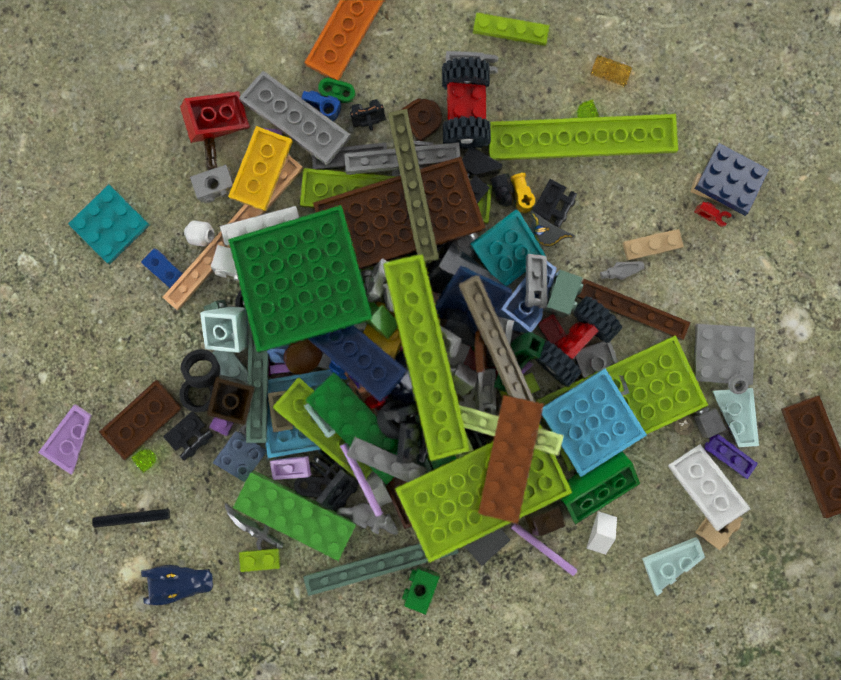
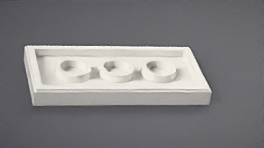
[668,444,751,531]

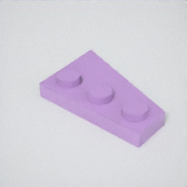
[38,404,92,474]

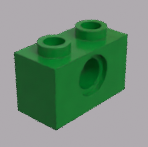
[402,565,440,615]

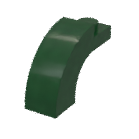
[494,332,545,394]

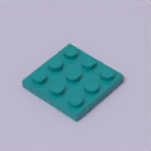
[68,184,150,265]
[470,210,546,286]

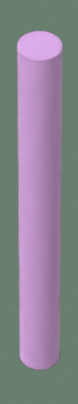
[340,443,383,517]
[511,523,577,576]

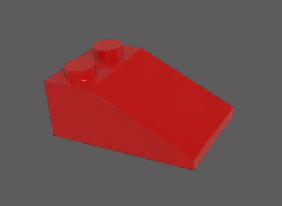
[180,91,250,143]

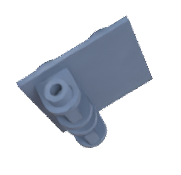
[212,431,267,482]

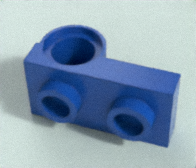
[301,91,342,121]
[141,248,183,288]

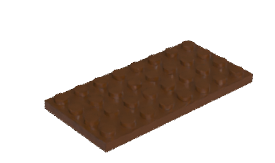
[313,156,486,270]

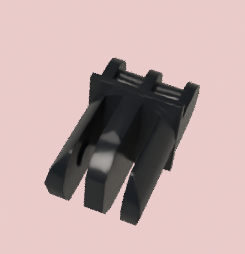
[309,449,347,482]

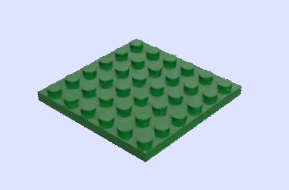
[228,205,373,353]

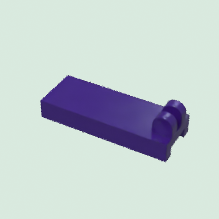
[704,434,758,479]

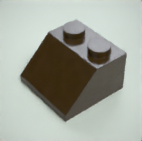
[207,375,255,425]

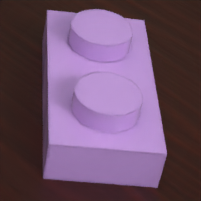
[270,456,311,480]

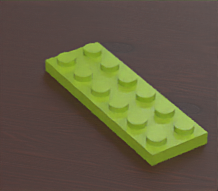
[272,377,373,479]

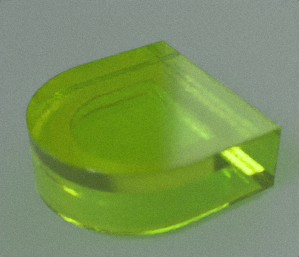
[577,99,599,118]
[131,449,156,473]

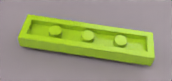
[473,12,550,46]

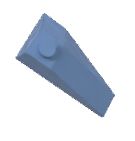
[496,261,557,333]

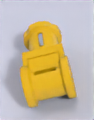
[510,173,535,213]

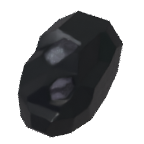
[490,174,514,207]

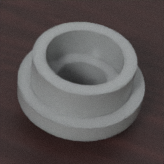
[728,375,749,394]

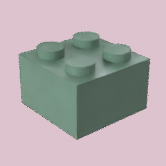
[543,270,583,318]

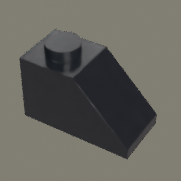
[462,146,503,179]
[439,308,476,347]

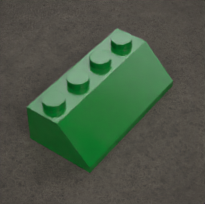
[560,451,640,525]

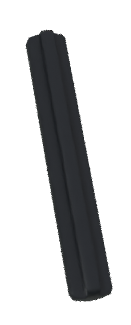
[92,508,170,528]

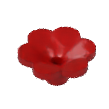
[364,395,388,410]

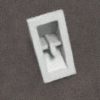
[366,471,392,507]
[586,511,617,555]

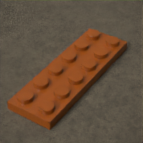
[478,395,544,524]

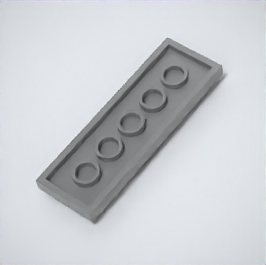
[239,71,351,165]

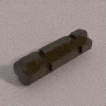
[204,137,217,171]

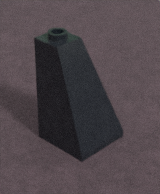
[427,243,505,294]

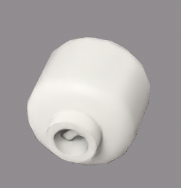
[184,220,215,247]

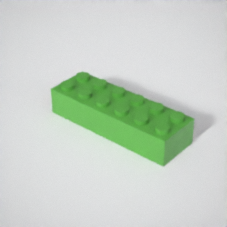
[233,471,356,561]

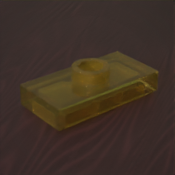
[590,55,633,87]

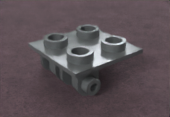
[464,528,510,566]

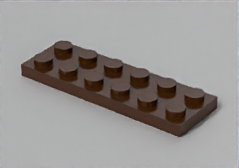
[781,395,841,518]

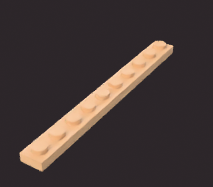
[163,155,303,310]

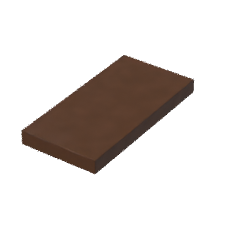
[99,380,183,460]

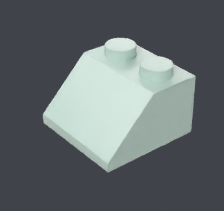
[200,307,249,353]

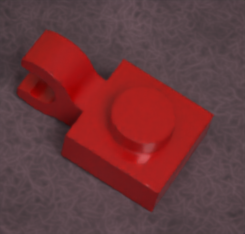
[694,201,732,227]

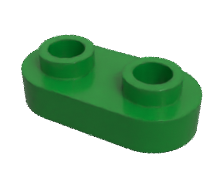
[318,78,356,104]

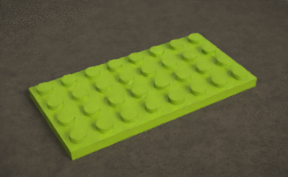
[536,336,709,471]
[395,424,572,563]

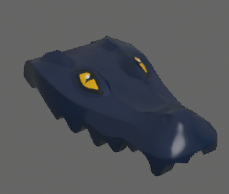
[141,565,214,606]

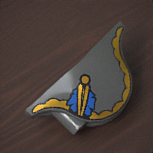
[529,210,575,247]

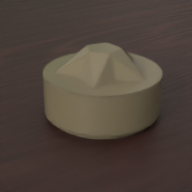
[673,416,694,435]

